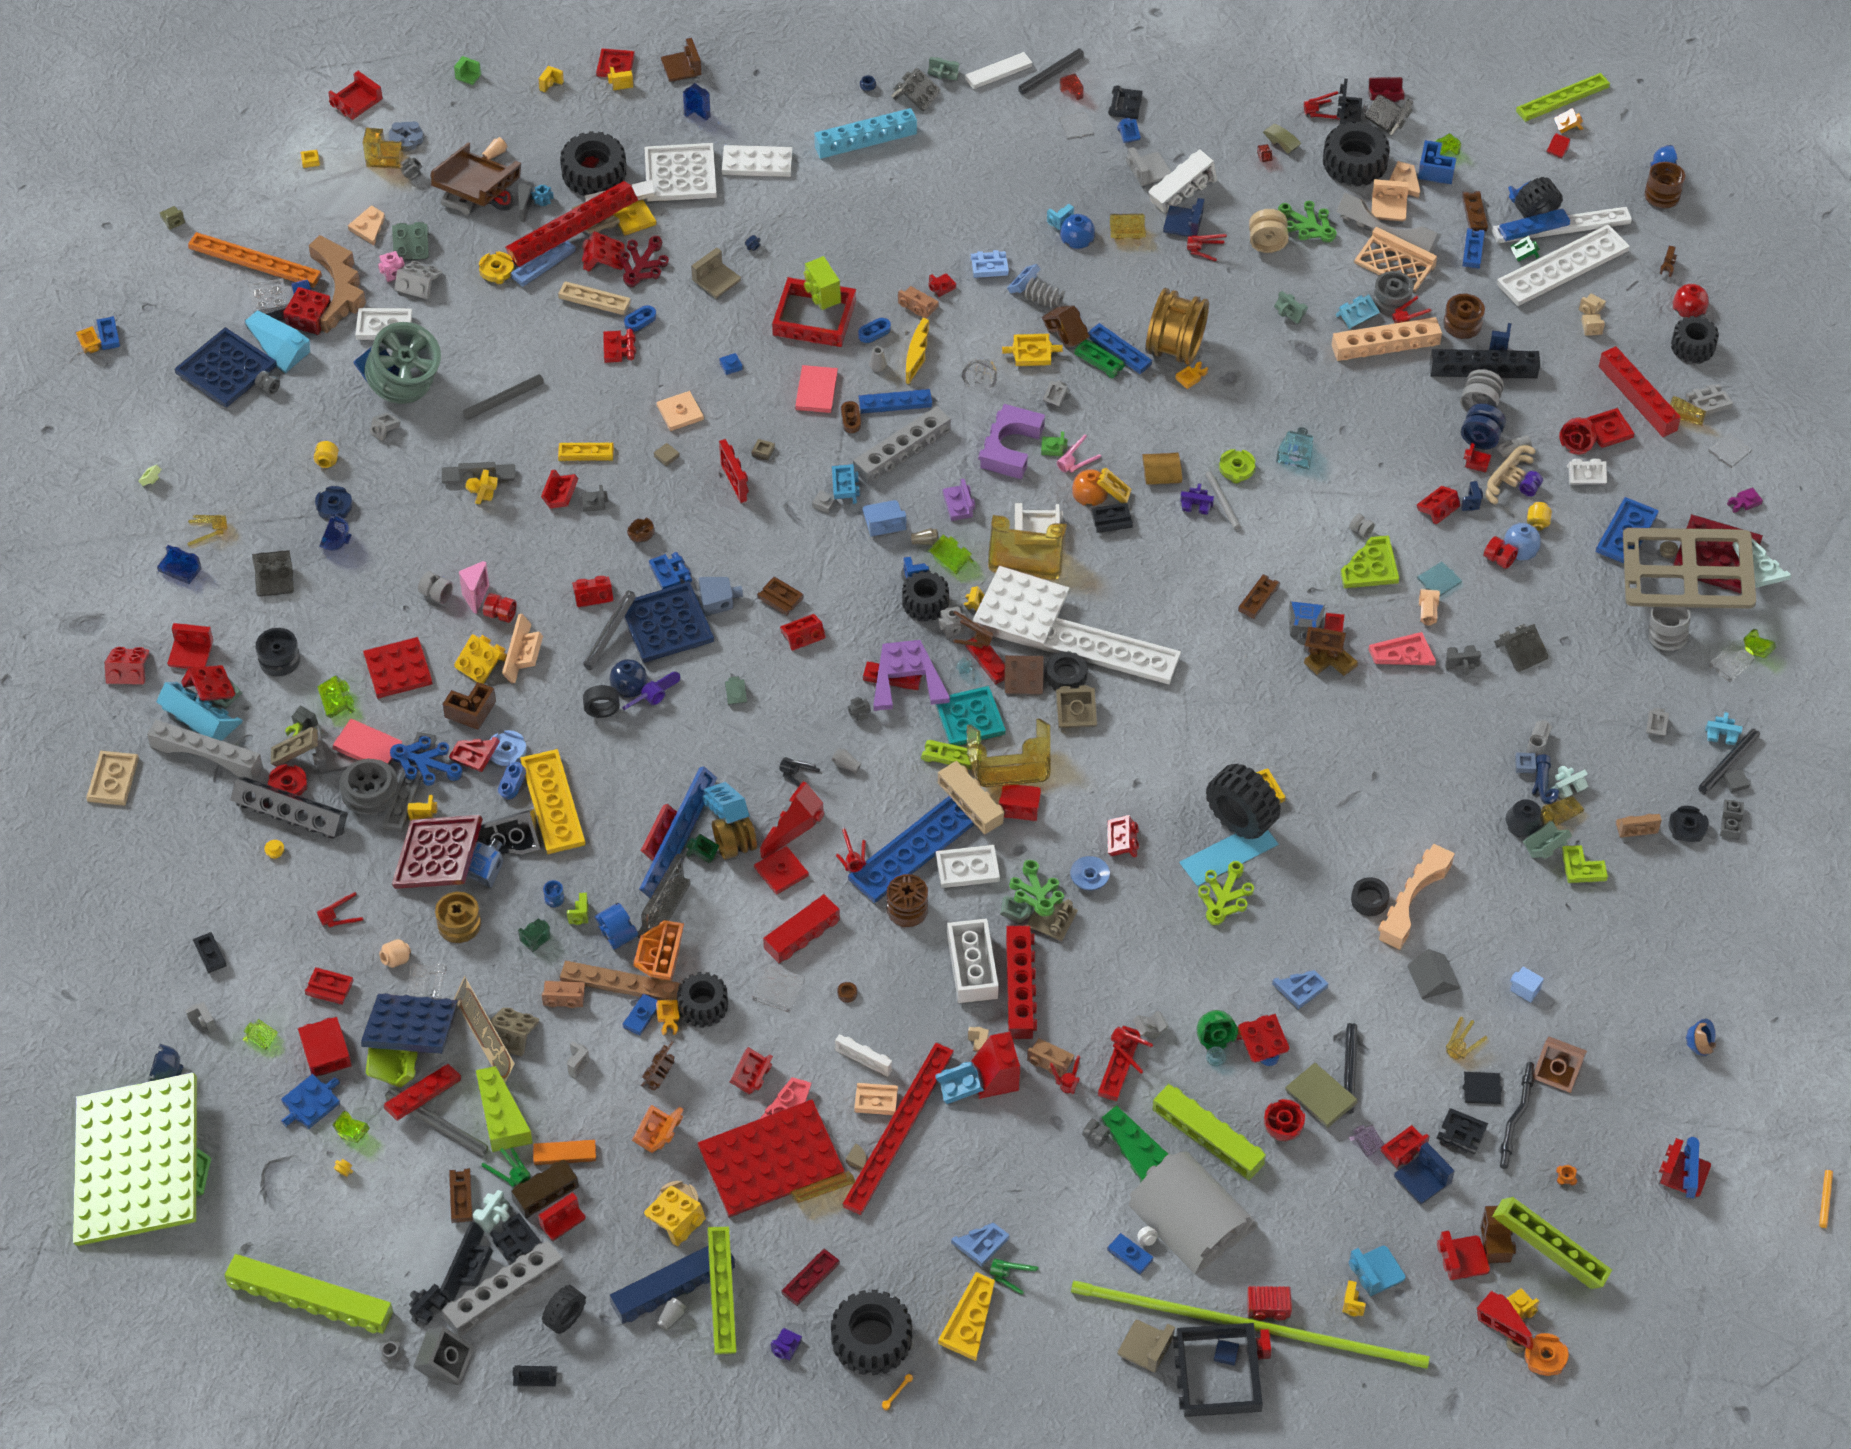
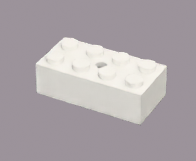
[947,919,998,1003]

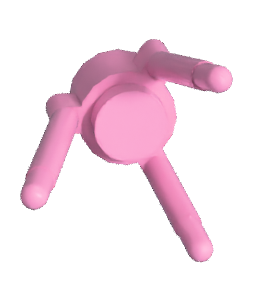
[1056,435,1101,473]

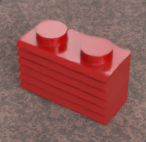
[1247,1286,1292,1321]

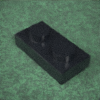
[193,932,227,974]

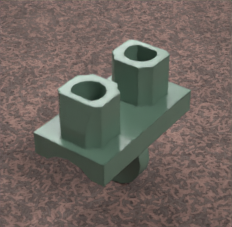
[928,57,960,81]
[1274,291,1308,324]

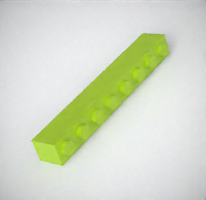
[224,1254,393,1334]

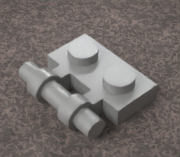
[1686,384,1733,417]

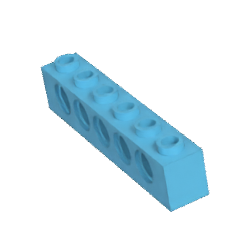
[814,108,917,159]

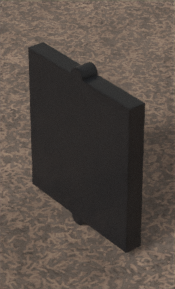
[1462,1071,1503,1104]

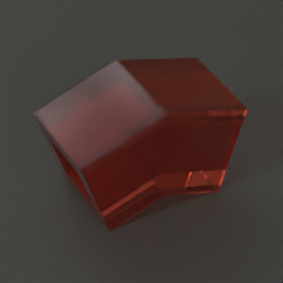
[1257,144,1273,162]

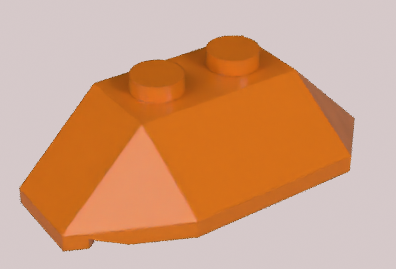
[633,920,684,981]

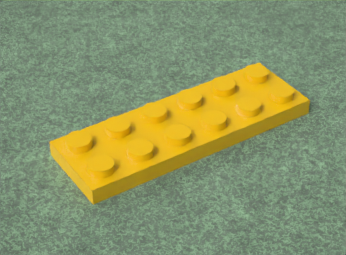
[520,749,585,855]

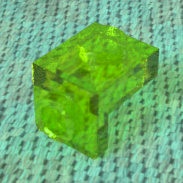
[1435,133,1461,156]
[1743,628,1776,658]
[242,1019,278,1050]
[332,1111,370,1144]

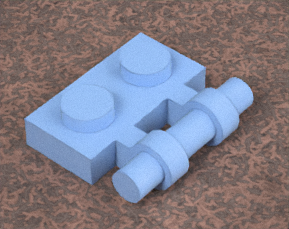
[970,250,1009,278]

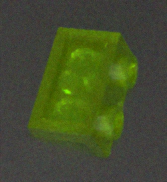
[929,534,974,574]
[317,675,355,719]

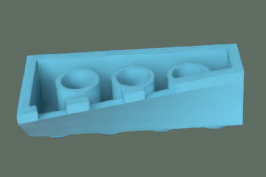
[156,682,243,741]

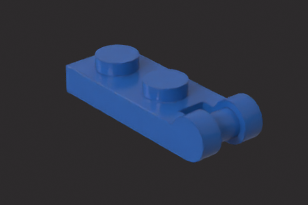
[1462,228,1485,269]
[1683,1137,1700,1198]

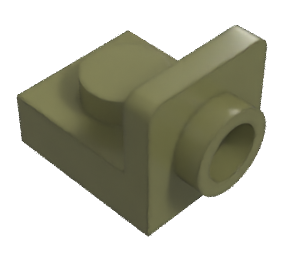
[159,206,185,230]

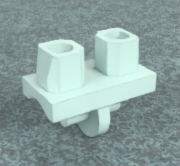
[1550,766,1589,800]
[472,1190,510,1233]

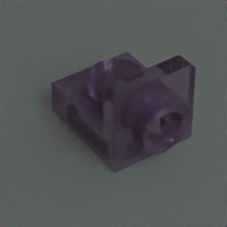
[1349,1124,1385,1157]

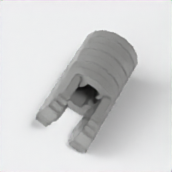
[1496,435,1532,457]

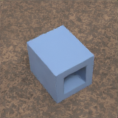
[1510,967,1544,1003]

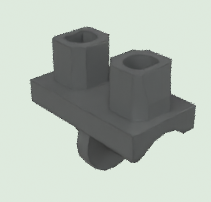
[1445,645,1482,675]

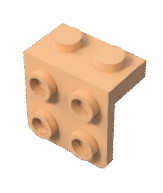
[1371,179,1409,222]

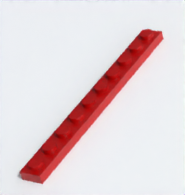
[843,1042,954,1215]

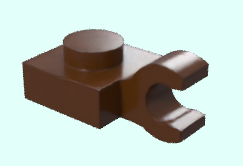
[1659,245,1677,277]

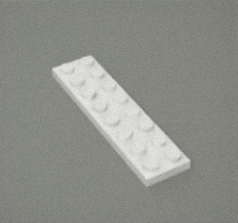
[1496,225,1630,306]

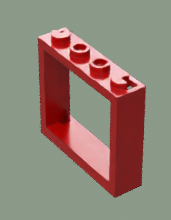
[772,277,856,347]

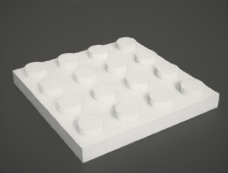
[644,143,717,202]
[973,566,1069,648]

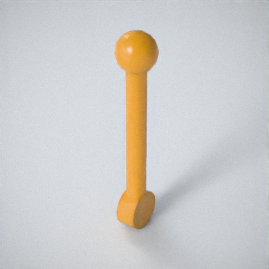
[882,1374,913,1410]

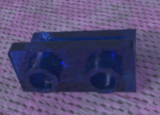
[683,83,711,120]
[157,545,202,584]

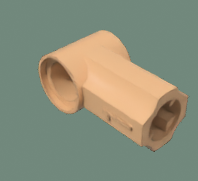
[1419,589,1440,626]

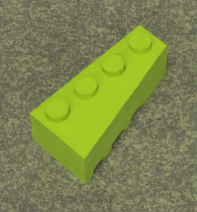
[476,1066,533,1152]

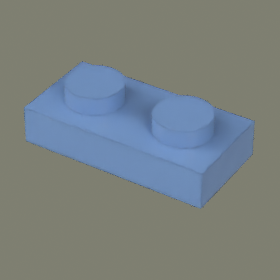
[1007,264,1041,294]

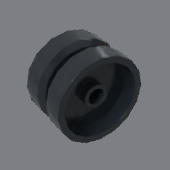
[255,627,300,677]

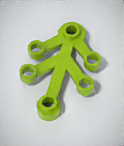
[1198,861,1254,925]

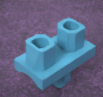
[1705,712,1743,745]

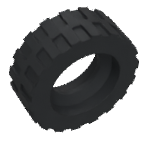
[1046,651,1088,691]
[542,1285,586,1334]

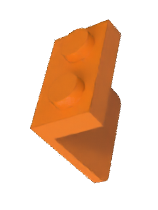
[632,1105,683,1153]

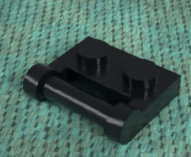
[1108,85,1143,120]

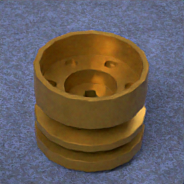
[711,817,757,860]

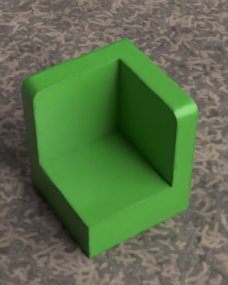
[454,56,481,85]

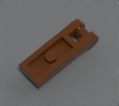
[1462,191,1488,231]
[1238,574,1280,619]
[449,1168,473,1223]

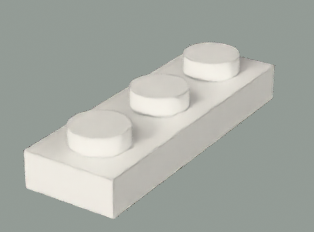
[835,1034,892,1077]

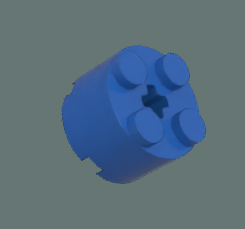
[594,902,638,950]

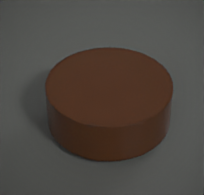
[837,982,857,1003]

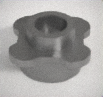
[379,1341,402,1363]

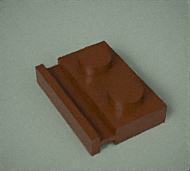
[757,576,804,616]

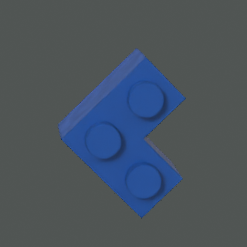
[1418,140,1456,185]

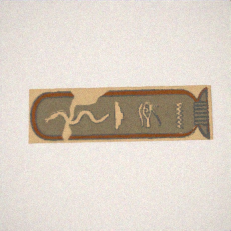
[454,976,515,1083]

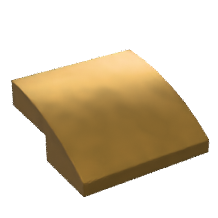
[1142,453,1182,485]

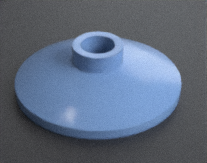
[1070,856,1110,890]

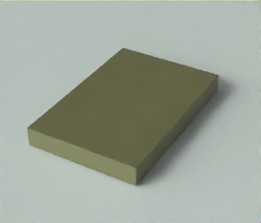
[1285,1063,1358,1128]

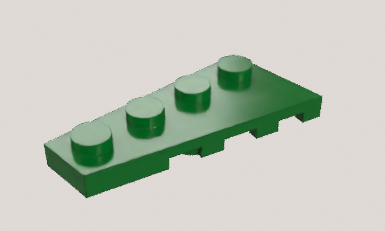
[1101,1105,1169,1183]

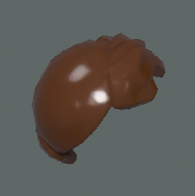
[627,517,655,542]

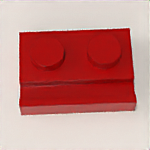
[305,967,354,1005]

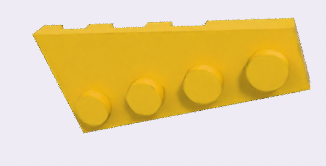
[938,1272,995,1361]

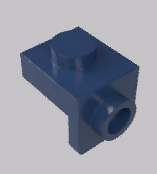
[1461,481,1483,511]

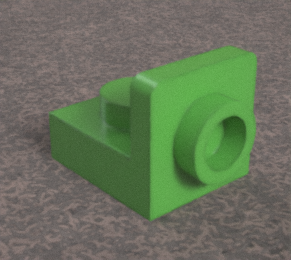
[1041,431,1068,456]

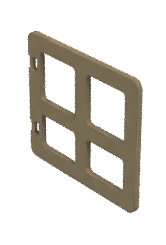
[1623,528,1756,609]

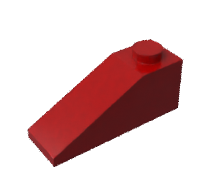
[1477,1291,1533,1350]

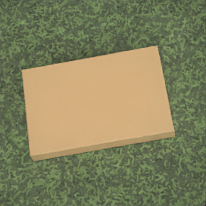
[86,751,139,806]

